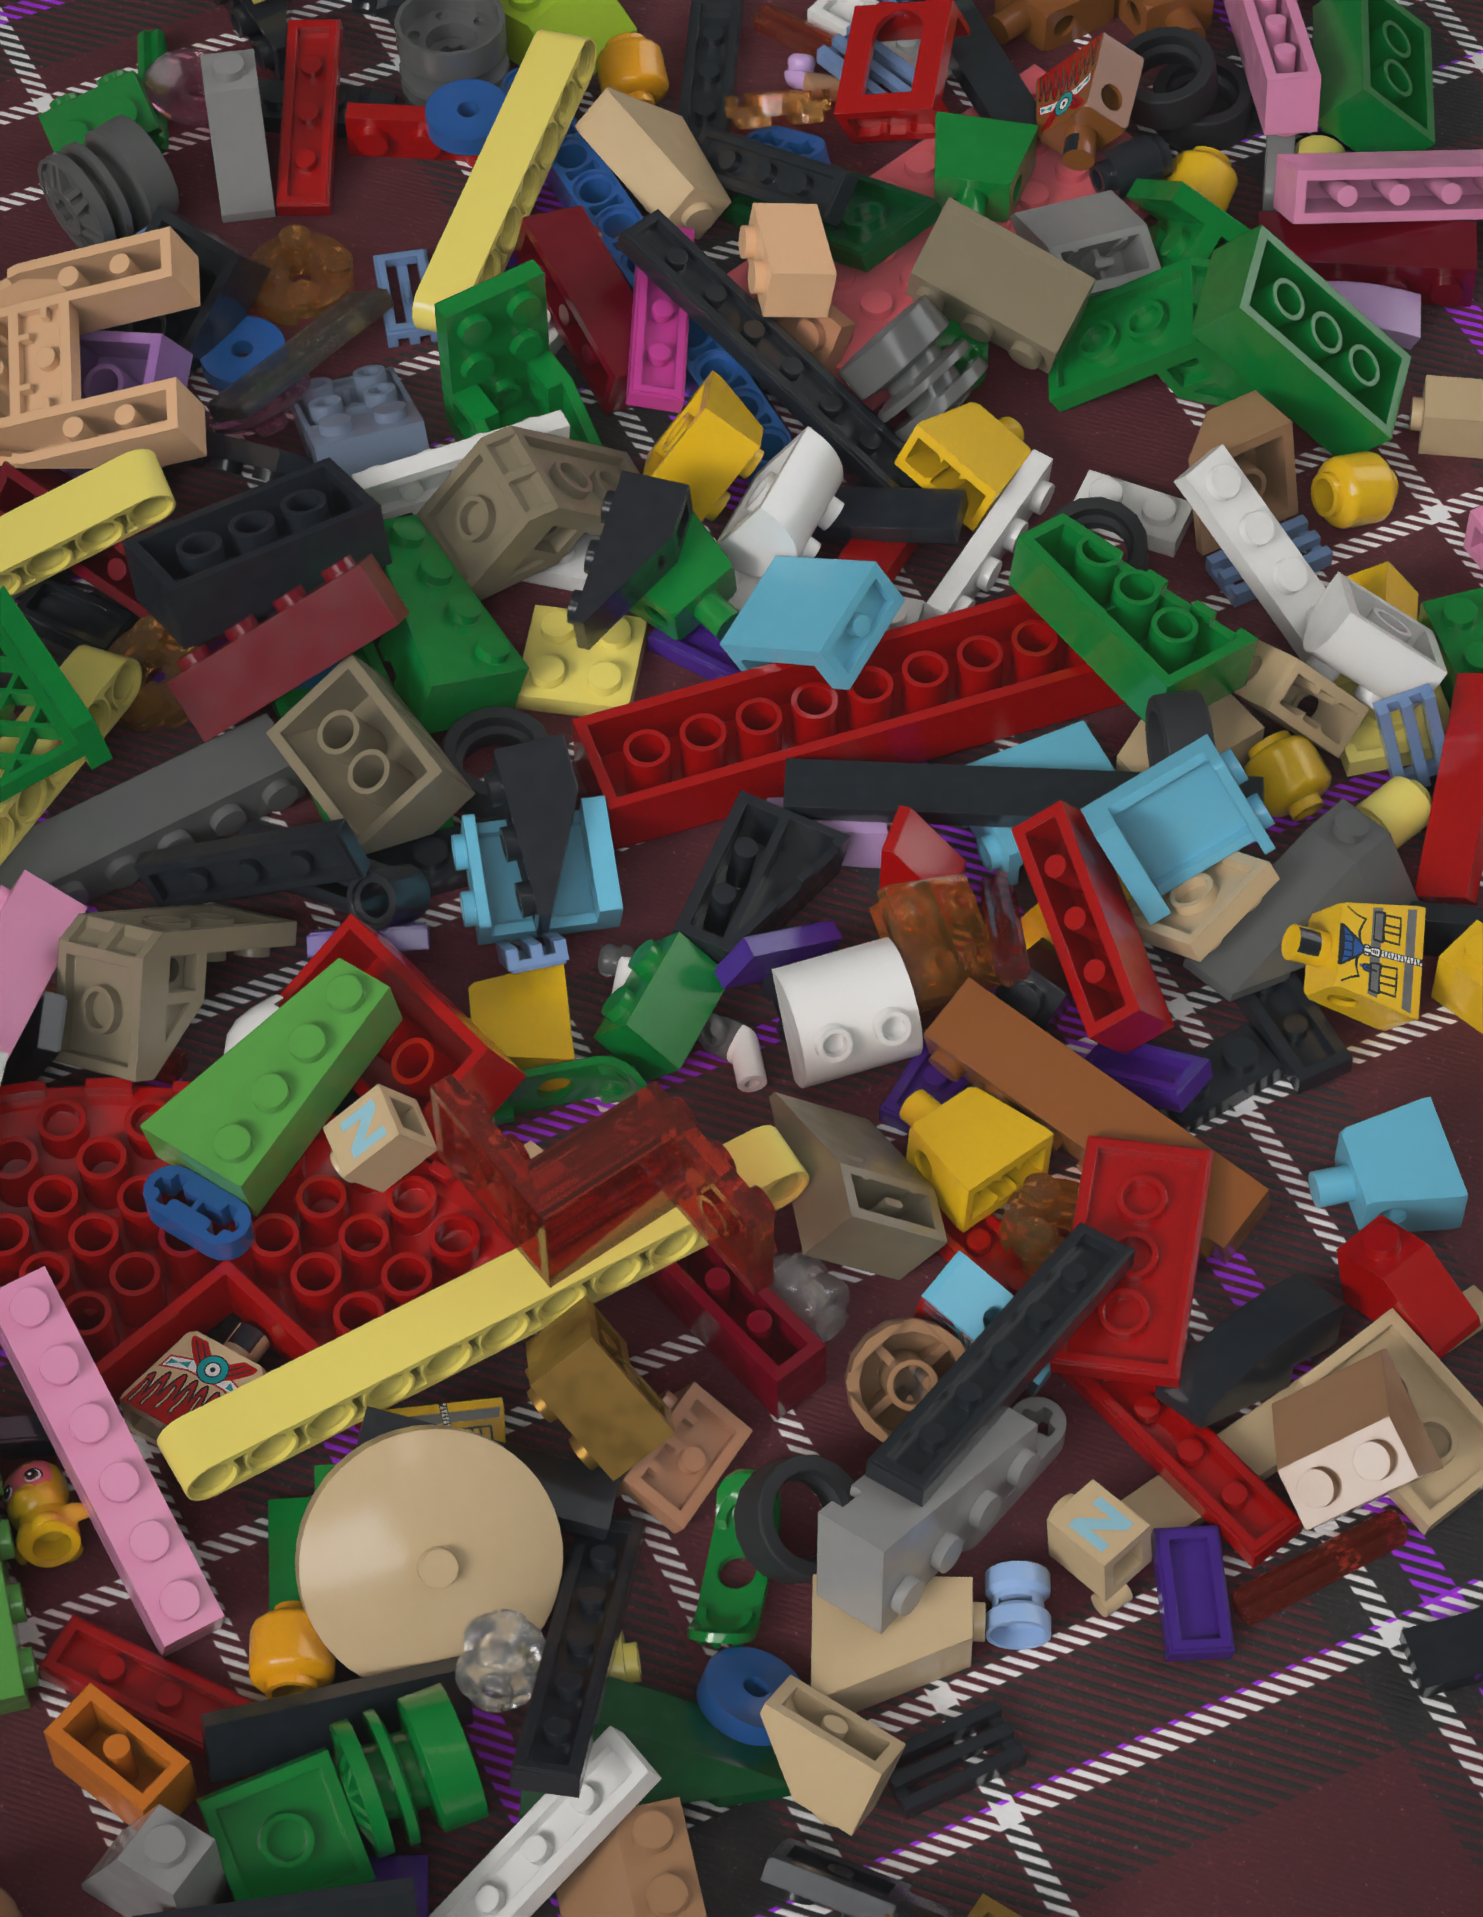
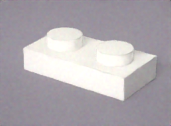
[1074,470,1193,558]

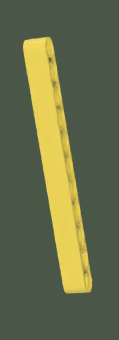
[157,1125,810,1501]

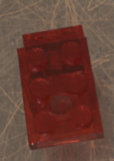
[430,1074,777,1295]

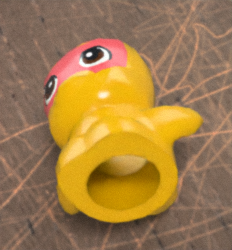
[2,1460,89,1568]

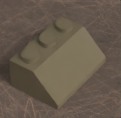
[905,197,1096,374]
[266,653,476,854]

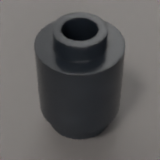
[1089,134,1174,200]

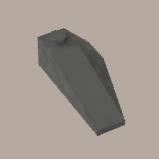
[1183,799,1418,1002]

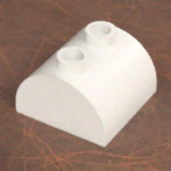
[717,426,844,577]
[1303,572,1448,710]
[772,937,923,1088]

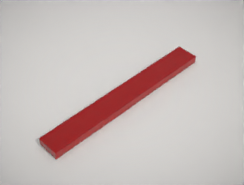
[937,1207,1303,1569]

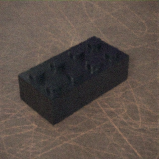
[122,457,392,650]

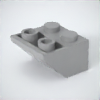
[1010,190,1161,298]

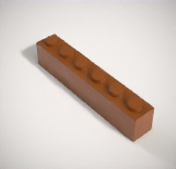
[923,977,1271,1265]

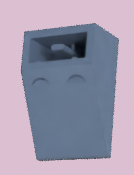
[286,365,429,477]

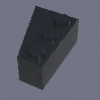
[672,790,851,964]

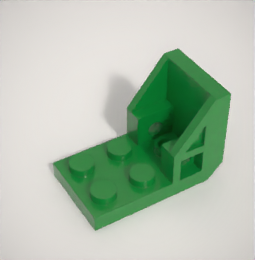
[1048,256,1277,412]
[434,259,603,447]

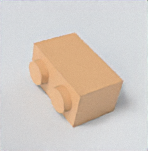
[739,203,837,318]

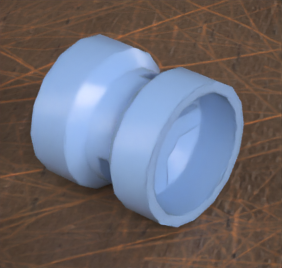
[985,1561,1051,1650]

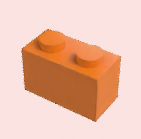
[43,1683,199,1825]

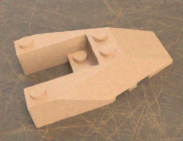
[0,226,207,469]

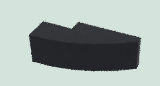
[1155,1273,1345,1429]

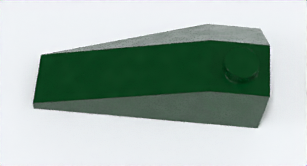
[519,1669,791,1821]

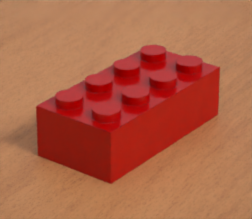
[278,913,527,1166]

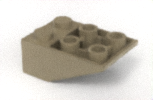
[769,1092,948,1280]

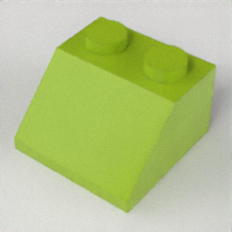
[498,0,637,76]

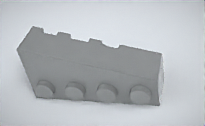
[817,1408,1040,1634]

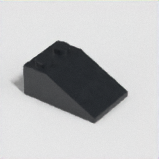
[103,206,271,378]

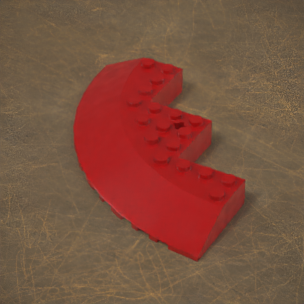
[0,1077,543,1431]

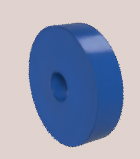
[425,79,507,156]
[200,316,288,395]
[696,1646,800,1746]

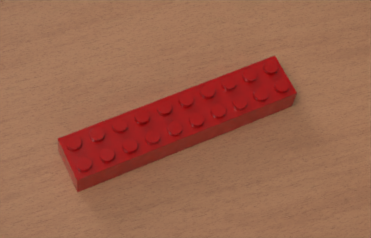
[572,594,1125,850]

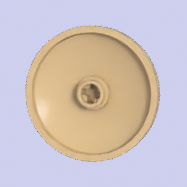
[295,1424,563,1686]

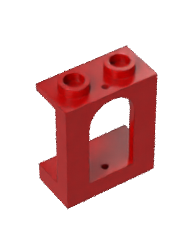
[833,0,970,143]

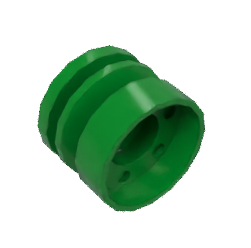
[329,1683,489,1859]

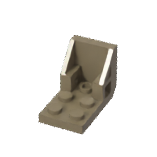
[416,425,640,601]
[53,903,297,1082]

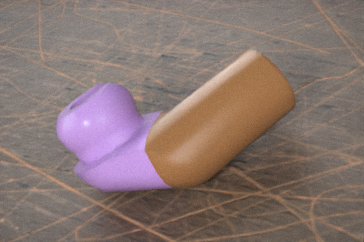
[784,53,840,102]

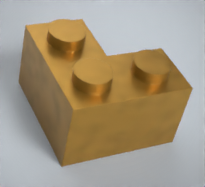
[525,1296,675,1482]

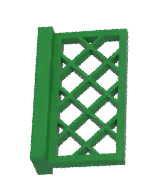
[0,586,113,803]

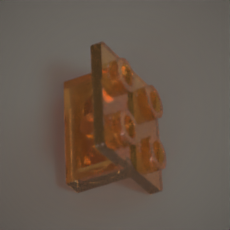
[869,873,1005,1018]

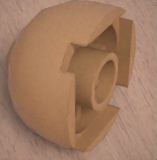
[845,1316,966,1442]

